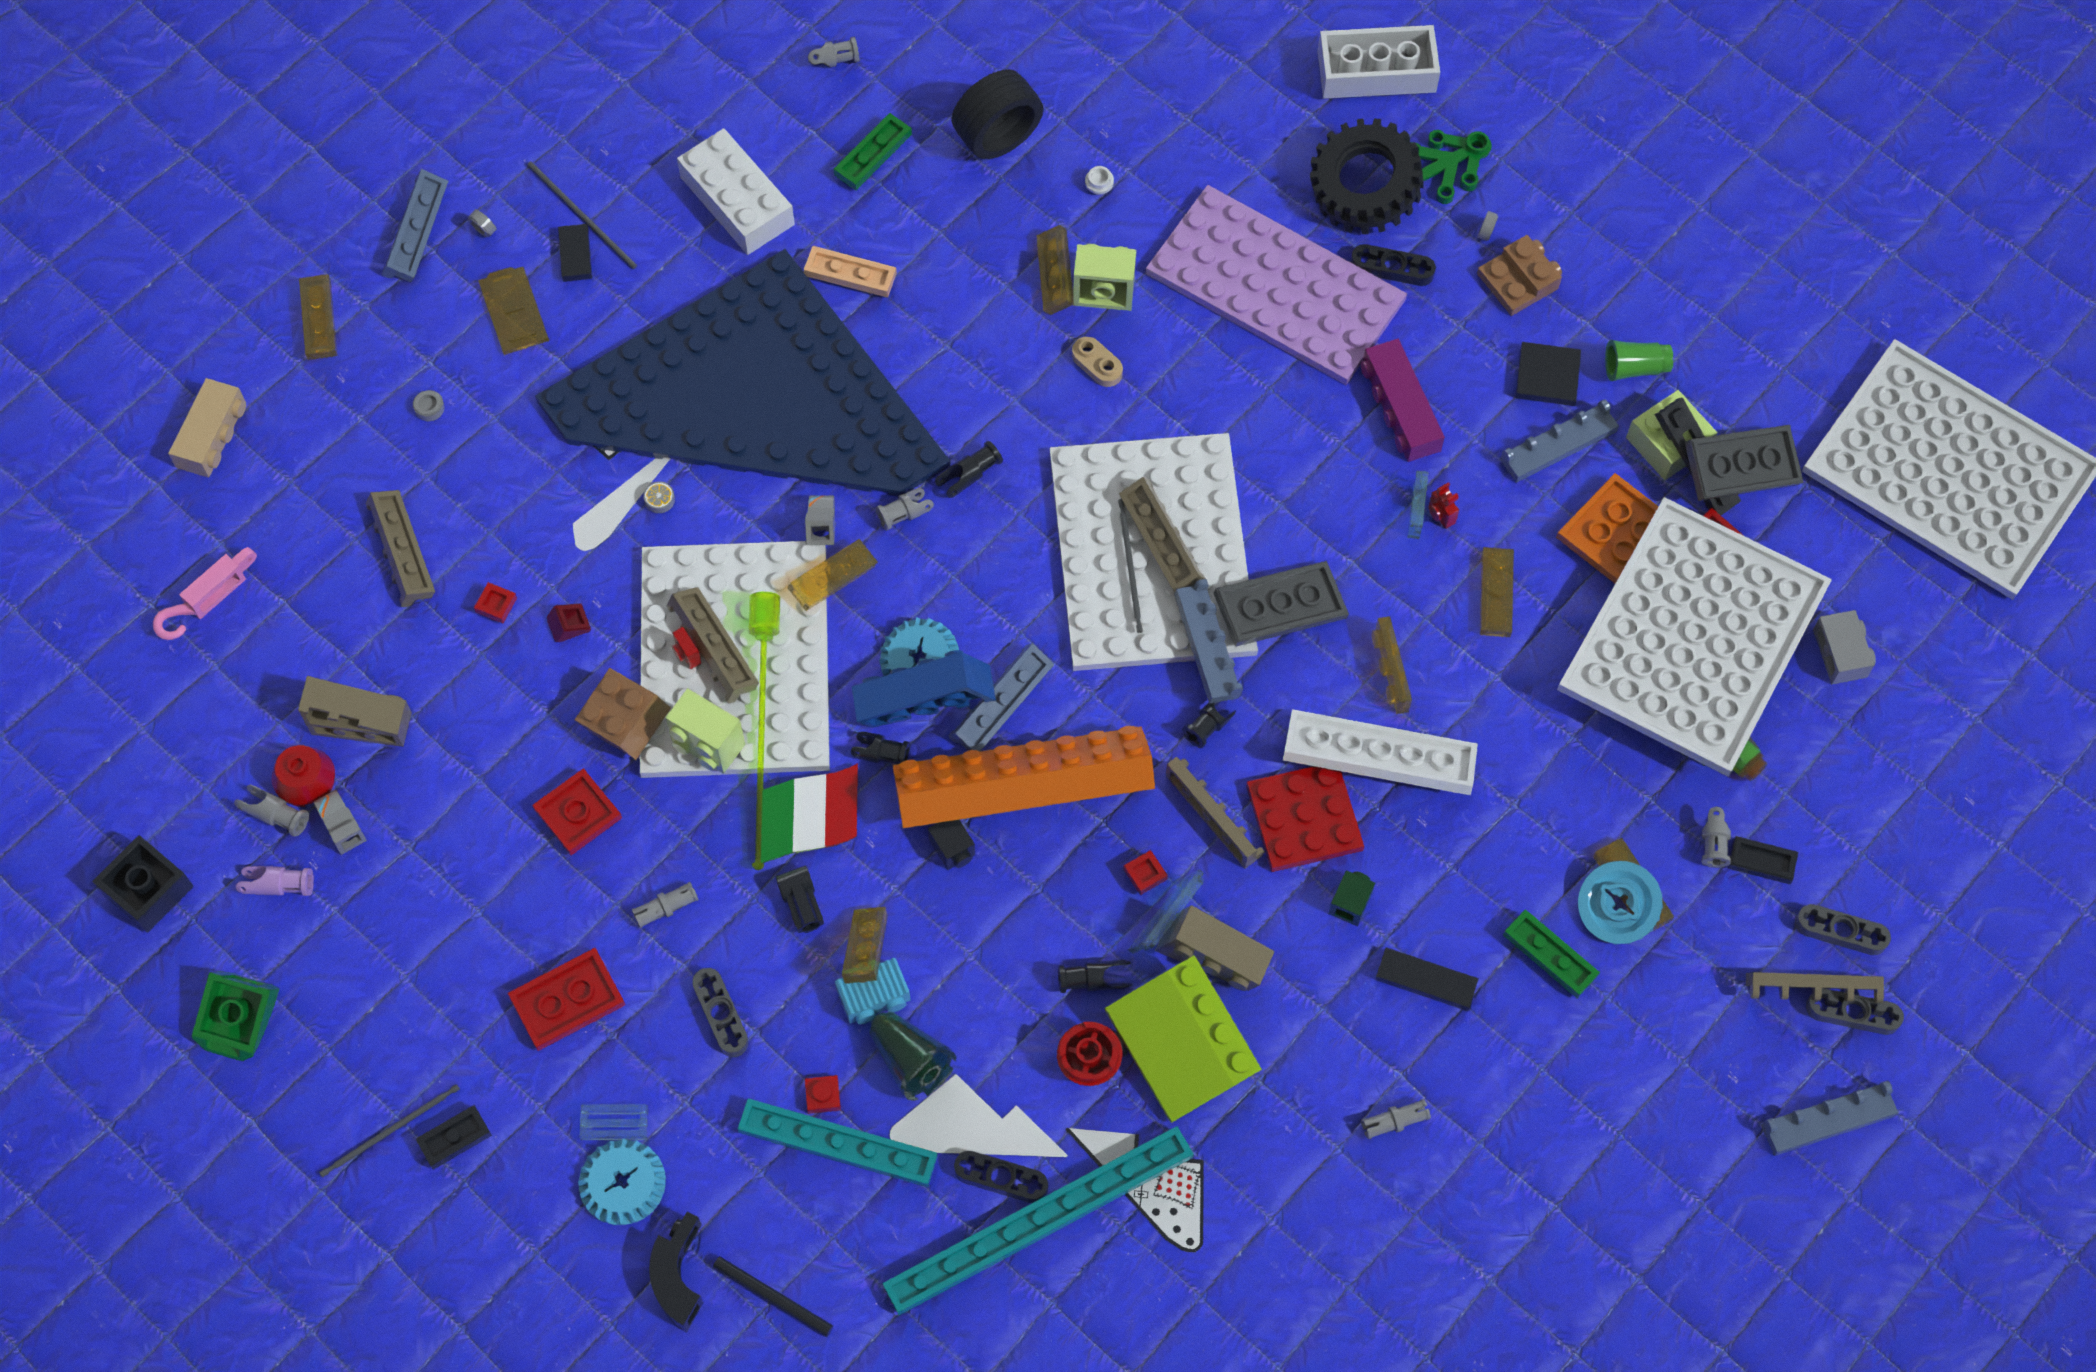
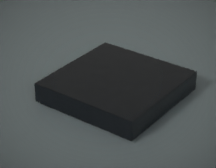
[1515,342,1581,406]

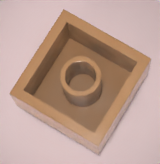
[574,668,671,760]

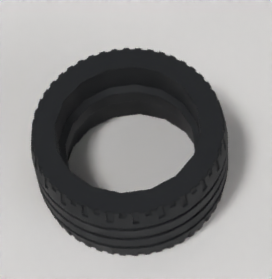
[951,69,1044,159]

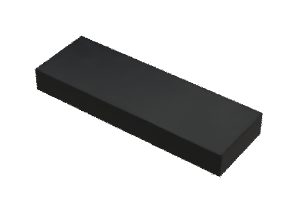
[1375,947,1479,1011]

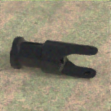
[935,441,1003,498]
[1058,960,1133,993]

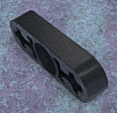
[1351,244,1436,286]
[954,1151,1048,1203]

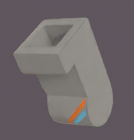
[805,495,836,545]
[314,789,367,855]

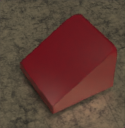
[547,603,591,642]

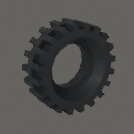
[1310,118,1424,234]

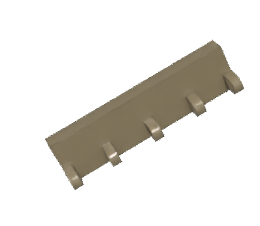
[1119,477,1206,593]
[365,490,435,607]
[666,587,759,704]
[1166,757,1265,869]
[1746,972,1884,1003]

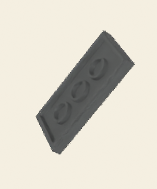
[1685,425,1804,501]
[1213,561,1349,647]

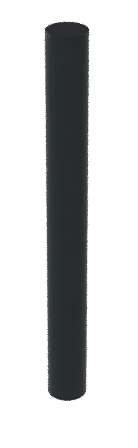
[713,1256,834,1337]

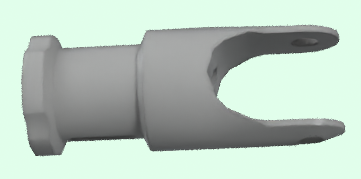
[234,784,309,837]

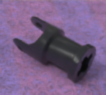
[1182,702,1236,748]
[851,732,910,764]

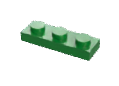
[834,113,912,191]
[1503,909,1600,999]

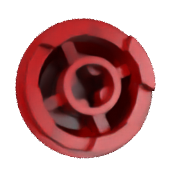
[272,745,335,807]
[1057,1022,1123,1086]

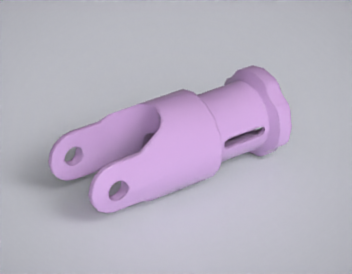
[236,866,314,896]

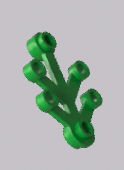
[1411,130,1492,204]

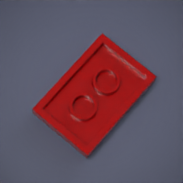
[508,948,625,1051]

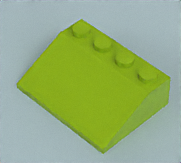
[1104,955,1262,1123]

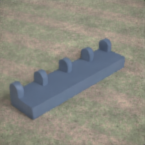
[382,169,448,282]
[1500,399,1619,483]
[1174,579,1243,704]
[948,643,1054,751]
[1761,1080,1899,1156]

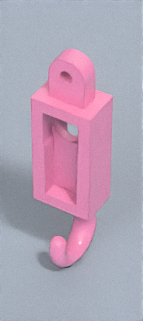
[153,547,257,640]

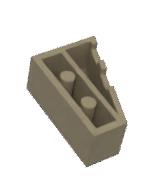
[298,676,412,747]
[1155,905,1275,991]

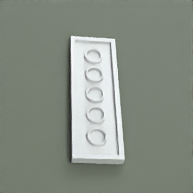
[1283,709,1478,795]

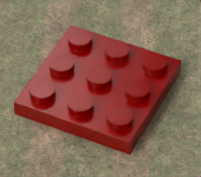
[1246,766,1364,872]

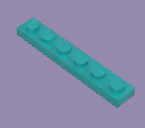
[738,1098,938,1187]

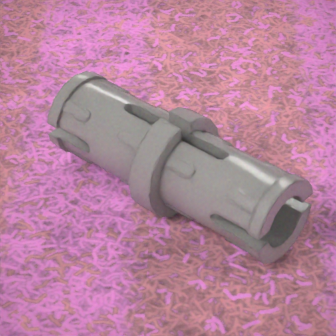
[631,882,699,928]
[1361,1099,1431,1139]

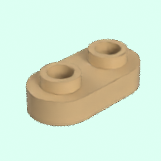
[1072,337,1123,387]

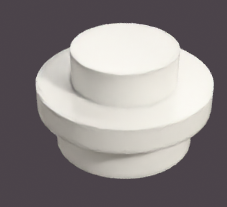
[1085,166,1114,194]

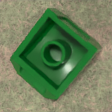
[192,971,280,1061]

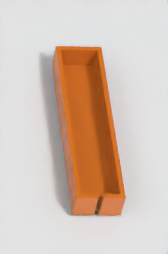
[893,726,1155,828]

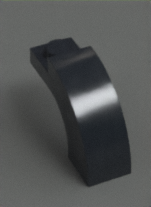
[649,1212,704,1333]

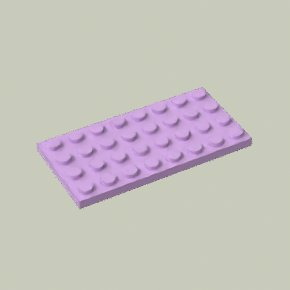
[1146,185,1407,385]

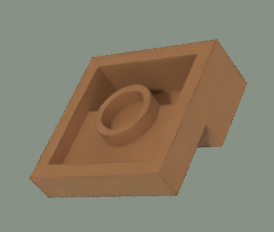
[1477,235,1562,316]

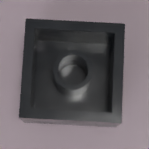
[92,835,194,933]

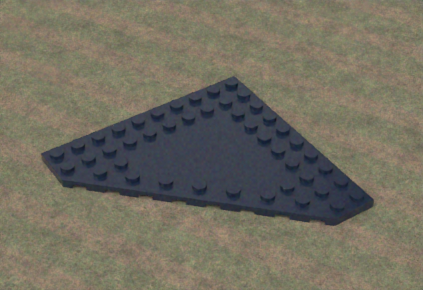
[535,249,950,496]

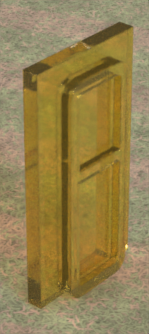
[478,267,549,355]

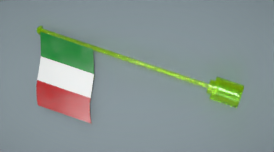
[748,592,858,870]

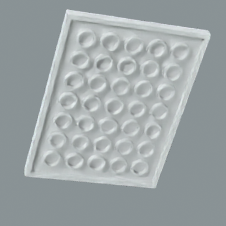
[1802,339,2096,600]
[1050,433,1258,671]
[1557,497,1832,777]
[640,541,830,778]

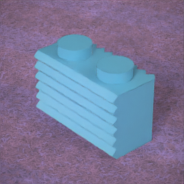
[835,958,911,1024]

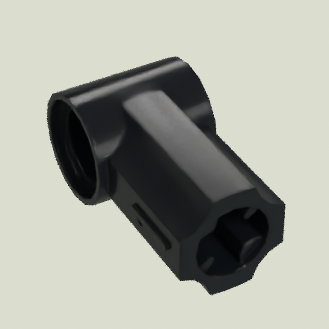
[775,865,824,933]

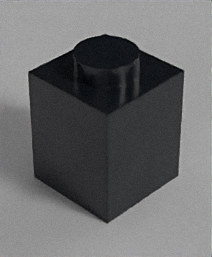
[928,820,975,870]

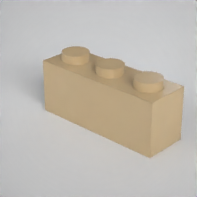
[168,378,246,478]

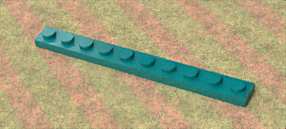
[883,1126,1194,1315]

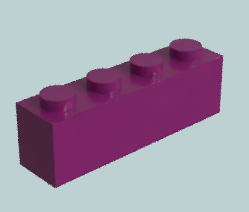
[1361,338,1445,462]

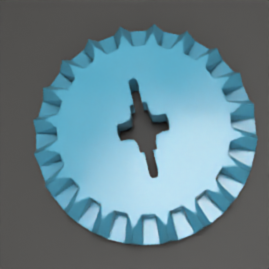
[879,617,959,676]
[1578,861,1663,945]
[578,1138,666,1225]

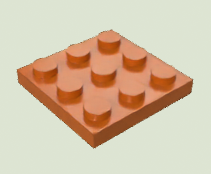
[1556,473,1659,584]

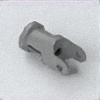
[808,36,860,68]
[875,488,934,531]
[1701,807,1731,868]

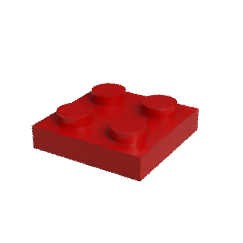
[532,768,622,855]

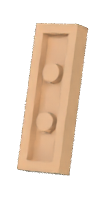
[804,246,897,298]

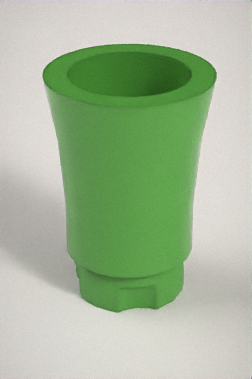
[1605,340,1673,381]

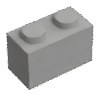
[1813,610,1876,685]

